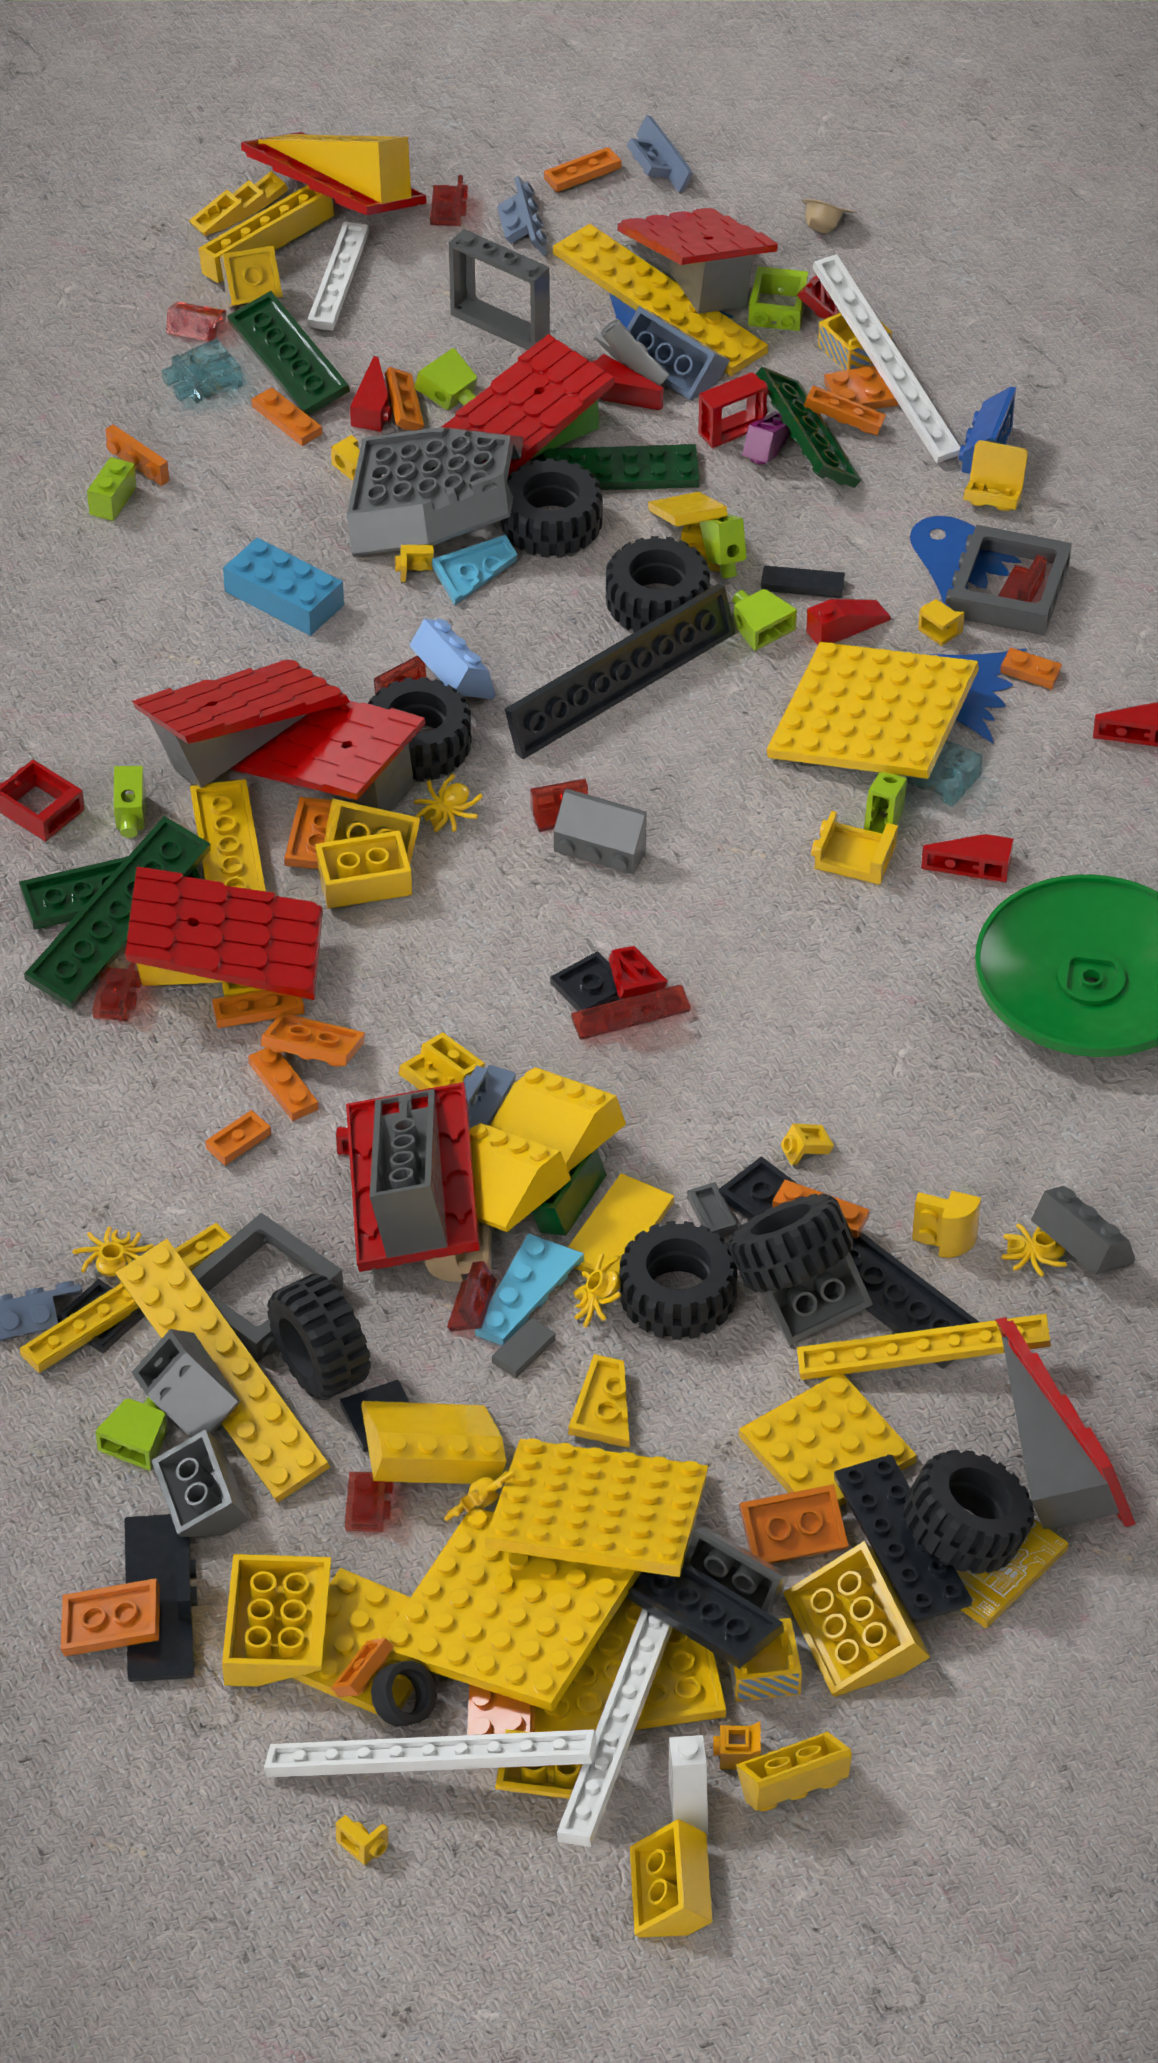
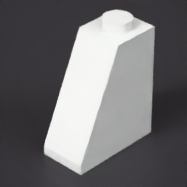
[668,1735,708,1837]

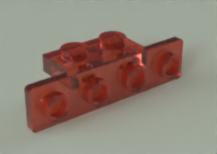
[571,985,691,1040]

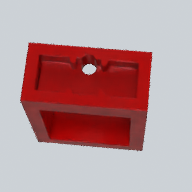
[698,372,769,449]
[0,759,85,842]

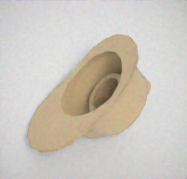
[802,199,857,234]

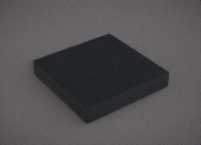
[550,951,621,1019]
[57,1279,145,1354]
[340,1379,410,1452]

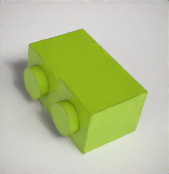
[87,457,137,521]

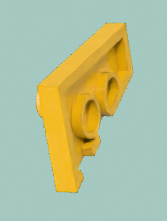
[568,1354,630,1448]

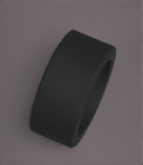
[371,1661,437,1727]

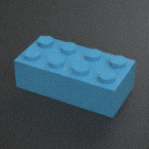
[223,537,344,636]

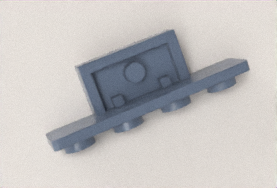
[627,115,693,192]
[497,176,548,256]
[463,1065,516,1129]
[0,1281,83,1341]

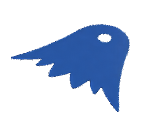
[910,516,1021,607]
[926,648,1027,744]

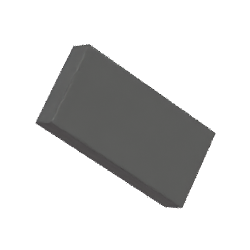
[687,1182,739,1237]
[492,1318,556,1378]

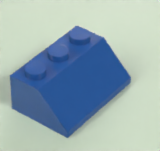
[958,387,1016,474]

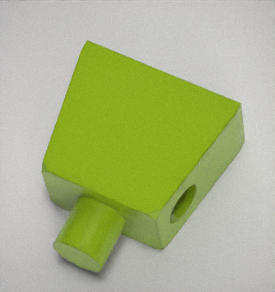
[414,347,477,410]
[699,514,746,578]
[732,589,797,651]
[113,765,146,838]
[864,772,907,834]
[95,1397,168,1471]

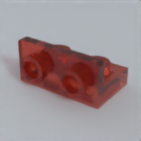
[430,175,468,226]
[166,301,227,342]
[92,962,142,1021]
[345,1471,393,1532]

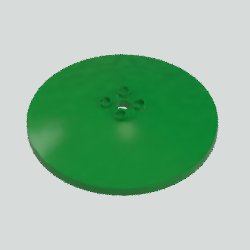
[975,874,1158,1057]

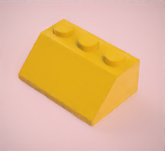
[325,798,420,864]
[315,830,412,909]
[495,1729,583,1799]
[736,1731,852,1811]
[630,1819,713,1937]

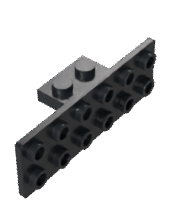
[834,1455,972,1623]
[124,1514,198,1682]

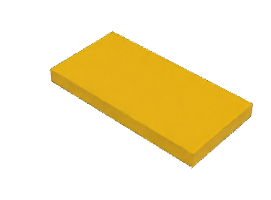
[648,492,728,527]
[567,1173,674,1274]

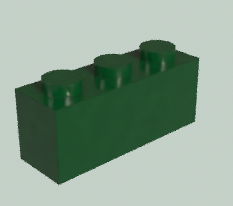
[532,1149,607,1236]

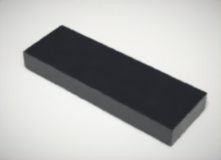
[761,565,845,598]

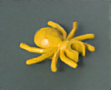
[413,774,483,832]
[1001,1223,1067,1277]
[72,1226,154,1277]
[573,1253,621,1328]
[444,1470,516,1521]

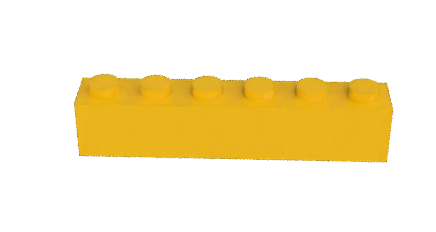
[198,185,334,283]

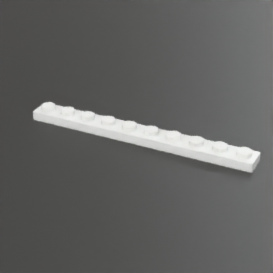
[813,254,961,463]
[557,1608,673,1847]
[264,1730,597,1777]

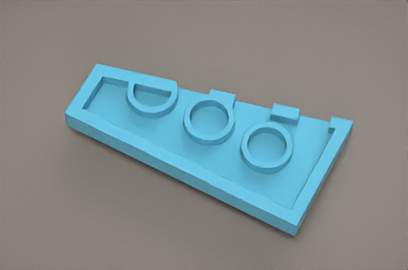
[475,1234,584,1345]

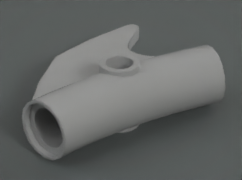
[594,319,670,386]

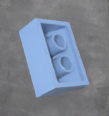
[409,618,495,699]

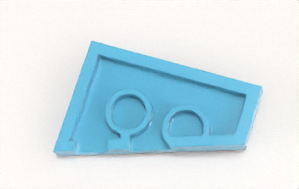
[432,535,517,606]

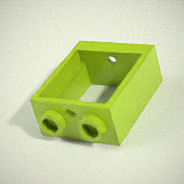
[748,266,809,331]

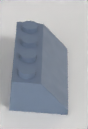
[627,306,730,401]

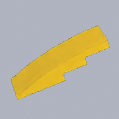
[188,171,289,236]

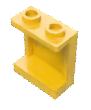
[811,811,898,885]

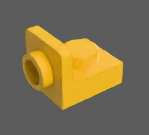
[395,545,434,582]
[780,1123,834,1165]
[335,1815,389,1866]

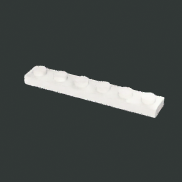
[308,222,369,331]

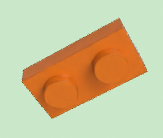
[1000,647,1062,689]
[205,1110,271,1165]
[331,1638,394,1697]

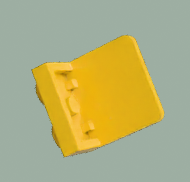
[963,440,1028,511]

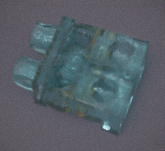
[161,338,243,403]
[906,740,982,807]

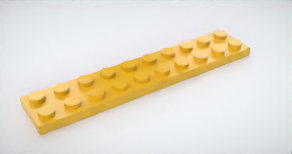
[553,223,768,376]
[190,779,266,997]
[116,1238,330,1503]

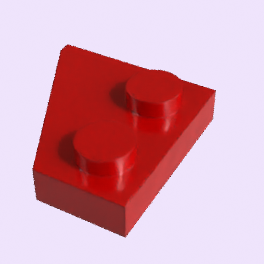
[797,275,838,320]
[609,946,668,999]

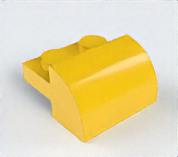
[398,1032,485,1090]
[912,1190,981,1258]

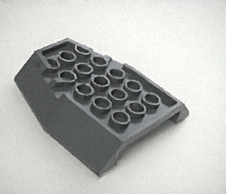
[347,427,524,557]

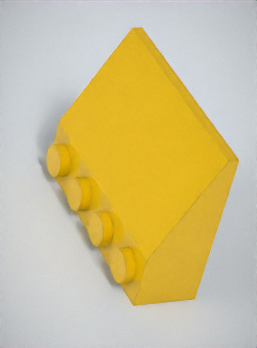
[490,1067,626,1172]
[470,1123,571,1232]
[361,1401,507,1484]
[783,1541,930,1697]
[222,1554,331,1687]

